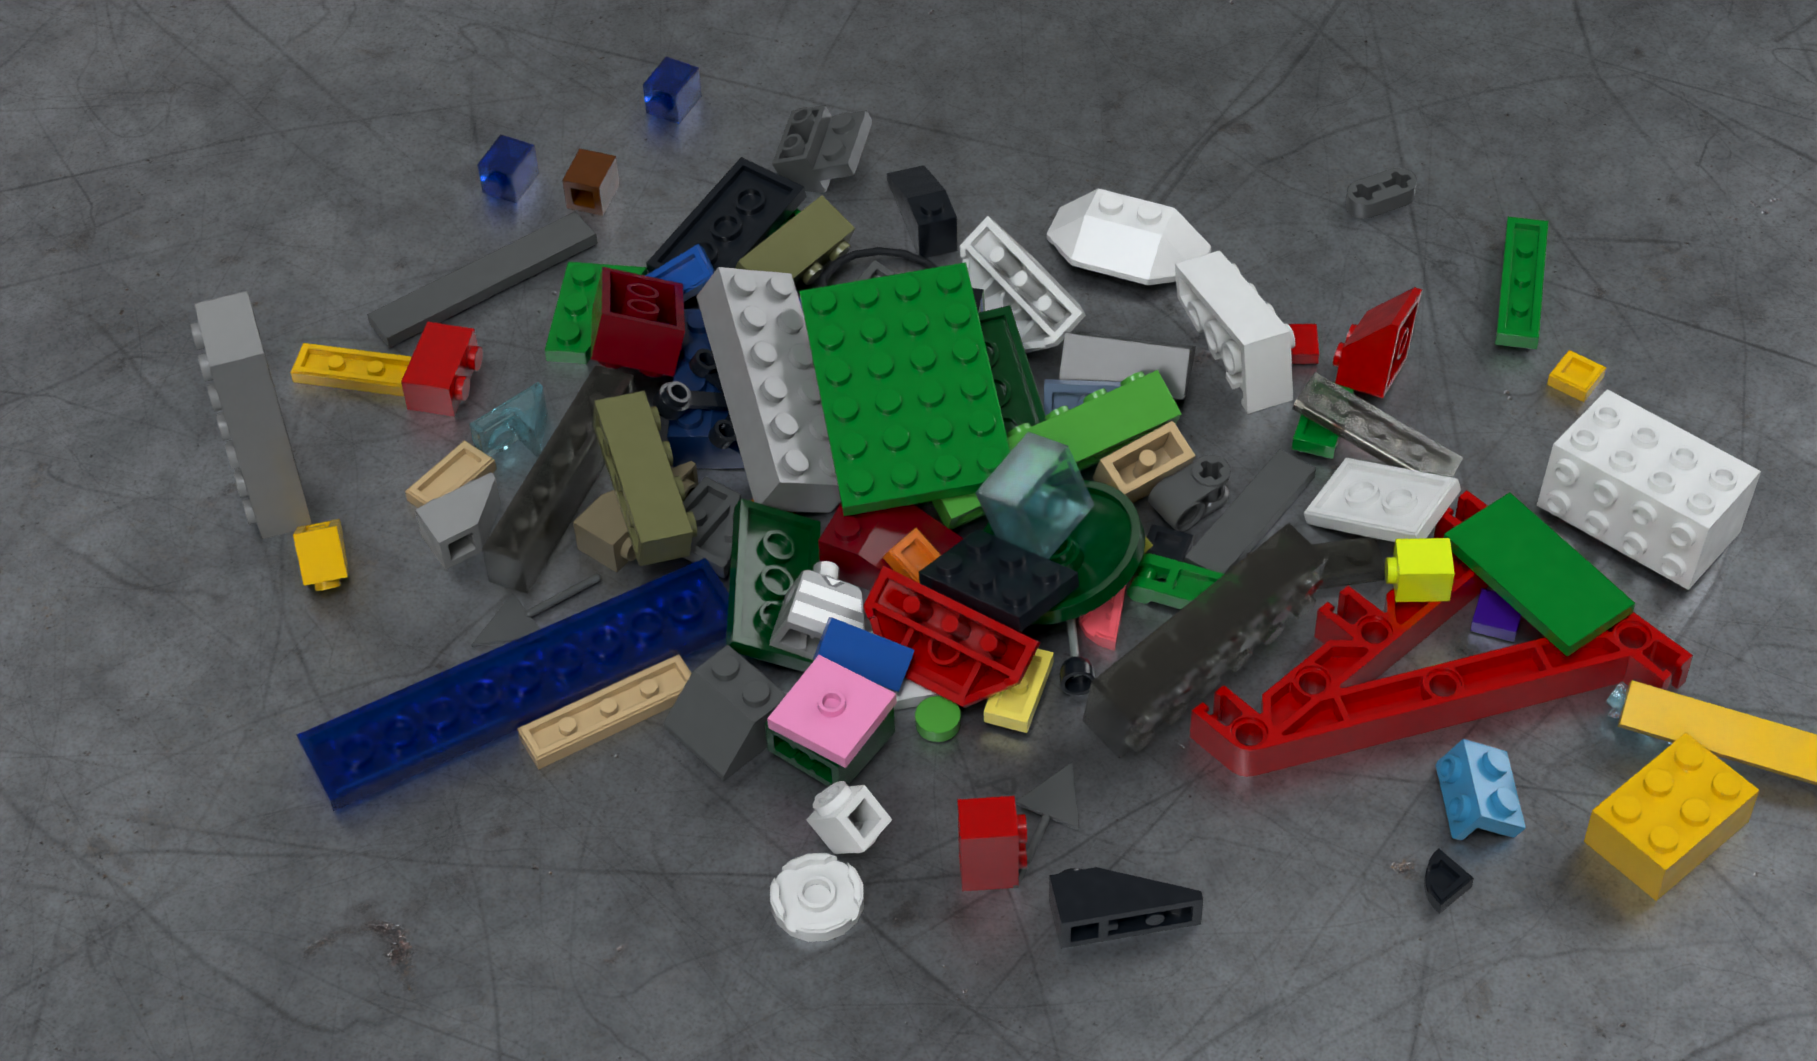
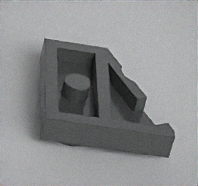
[683,476,741,578]

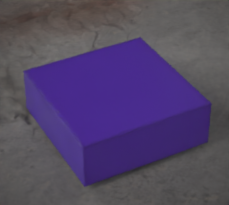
[1470,588,1522,642]

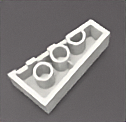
[1175,250,1295,414]

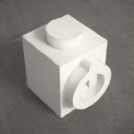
[806,781,892,854]

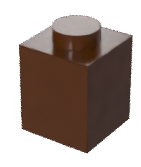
[562,148,620,216]

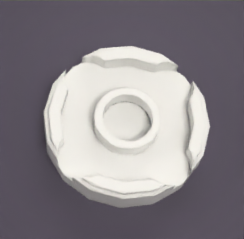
[770,853,864,942]

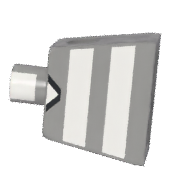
[769,561,865,660]

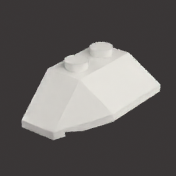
[1047,188,1211,285]
[960,216,1086,353]

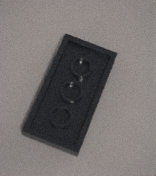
[646,157,806,297]

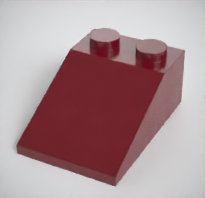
[818,504,963,591]

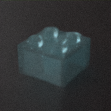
[975,432,1094,560]

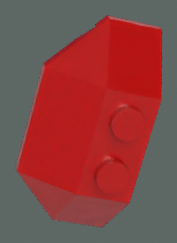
[863,566,1040,708]

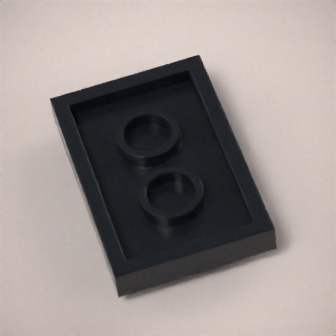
[919,529,1079,632]

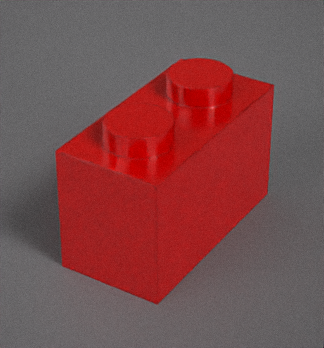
[401,322,483,417]
[957,796,1027,892]

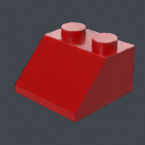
[1333,287,1423,398]

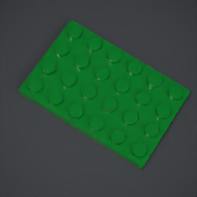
[799,262,1016,516]

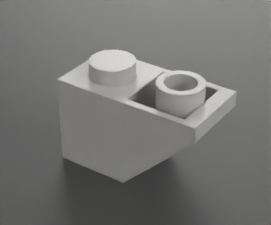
[415,472,501,570]

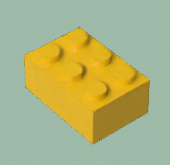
[1584,732,1760,901]

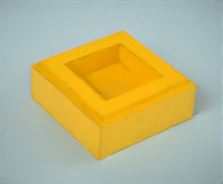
[1547,350,1606,402]

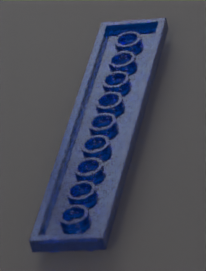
[297,558,729,811]

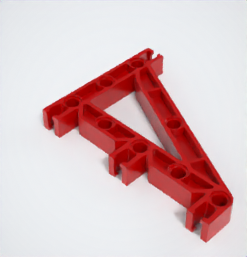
[1190,490,1693,777]

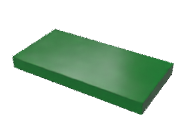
[1444,492,1635,656]

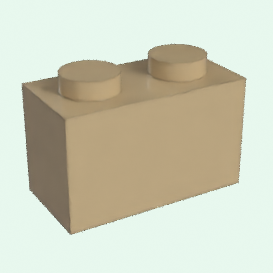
[1093,421,1196,503]

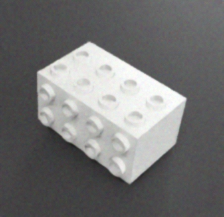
[1537,389,1761,590]

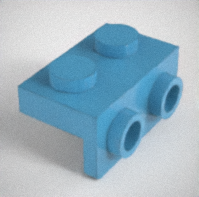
[1436,739,1526,841]

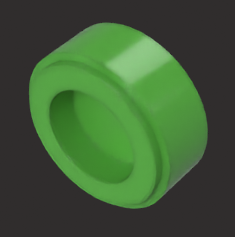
[915,696,961,742]

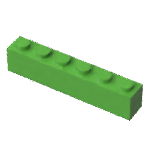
[932,370,1182,530]

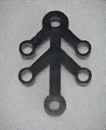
[653,348,736,449]

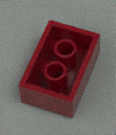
[591,267,685,377]

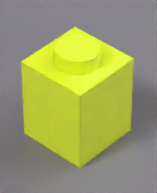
[1385,538,1455,602]

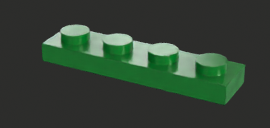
[1495,216,1548,349]

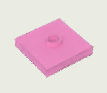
[767,655,897,768]

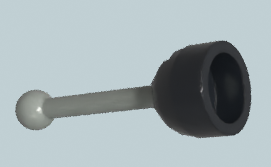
[1059,618,1097,696]

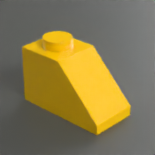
[293,519,349,591]

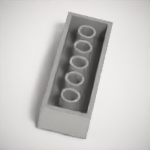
[697,267,841,513]
[190,291,312,539]

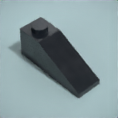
[887,165,958,258]
[1049,867,1203,949]

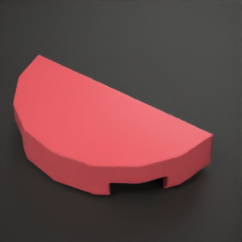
[1078,583,1128,651]

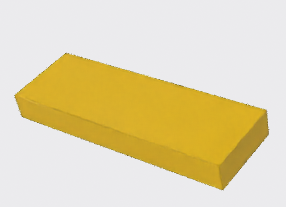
[290,343,412,397]

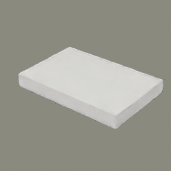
[1304,458,1461,542]

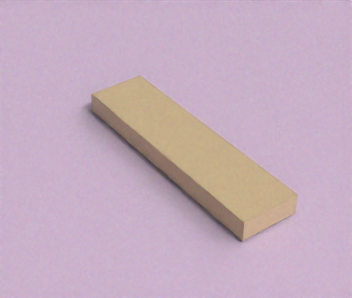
[517,654,692,770]

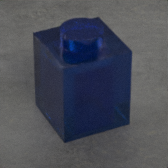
[643,57,702,124]
[477,134,539,204]

